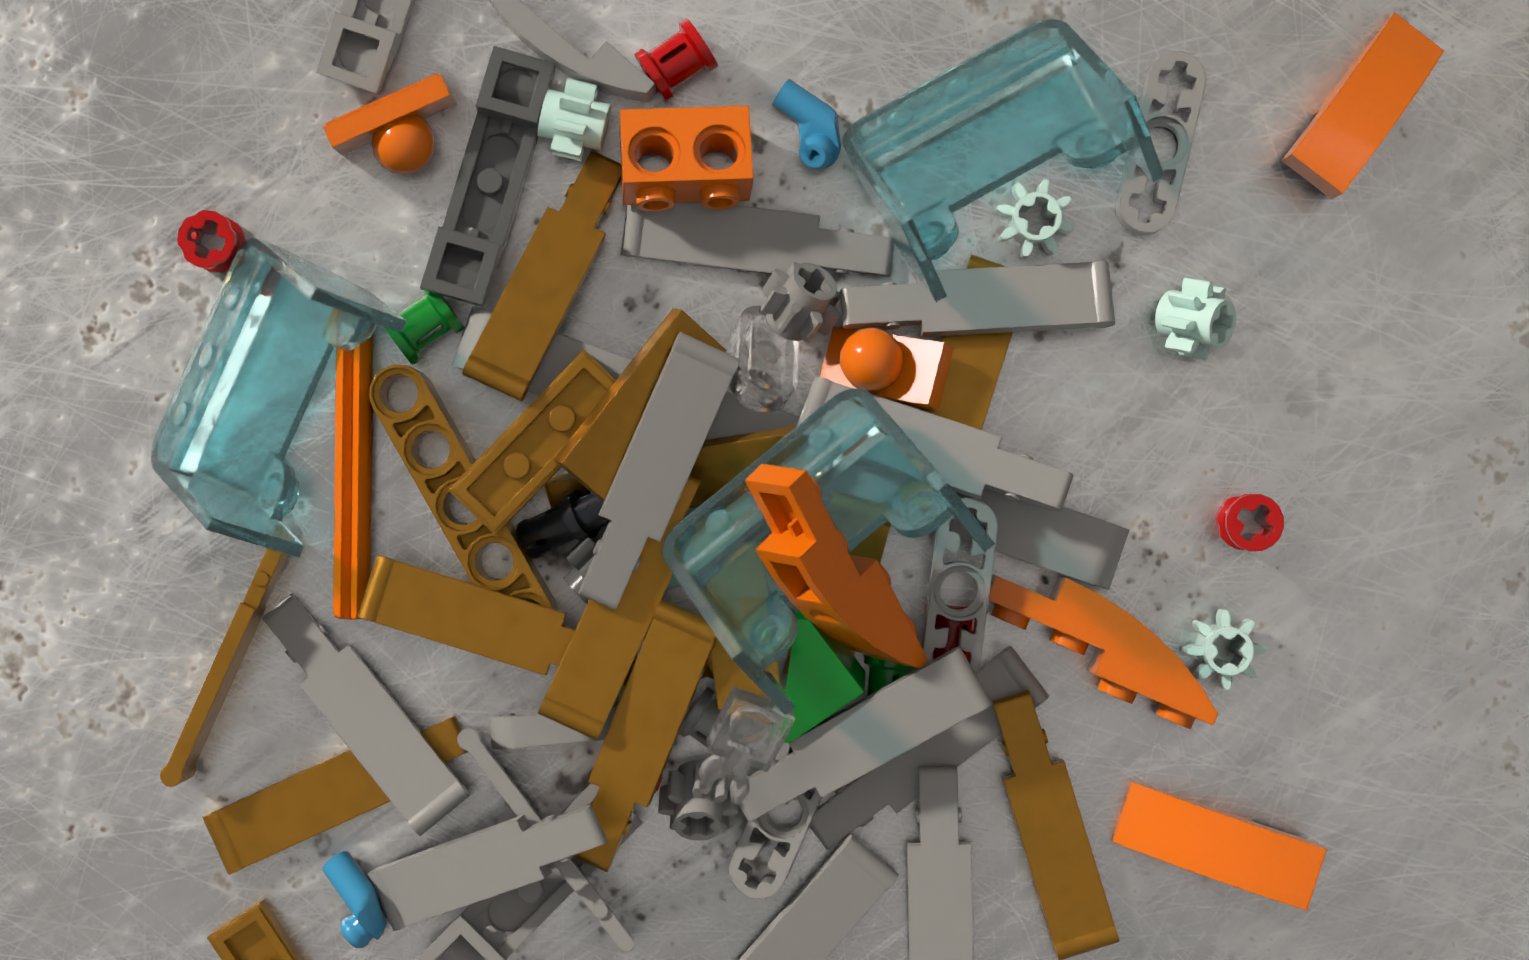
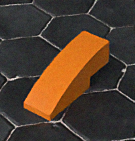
[1281,12,1444,200]
[1111,781,1327,911]

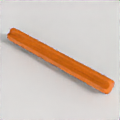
[333,304,373,620]

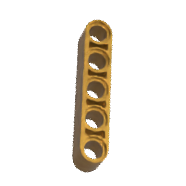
[369,364,559,610]

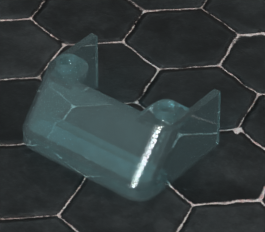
[842,19,1165,302]
[151,238,407,557]
[662,388,995,715]

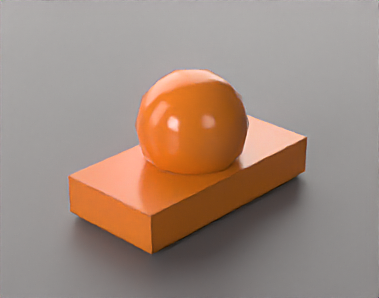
[323,73,457,175]
[820,326,954,411]

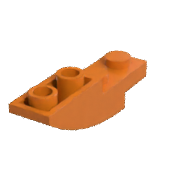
[745,464,928,669]
[989,574,1218,729]

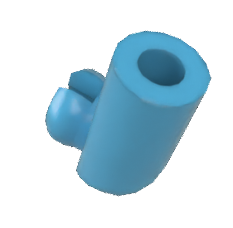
[772,79,841,170]
[322,851,386,948]

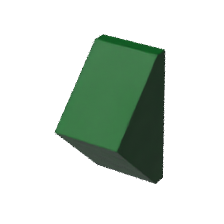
[777,610,866,743]

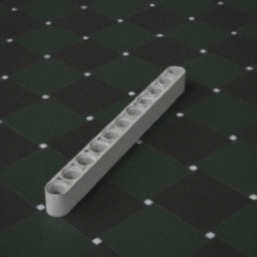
[452,306,1129,590]

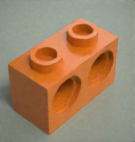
[619,106,754,212]

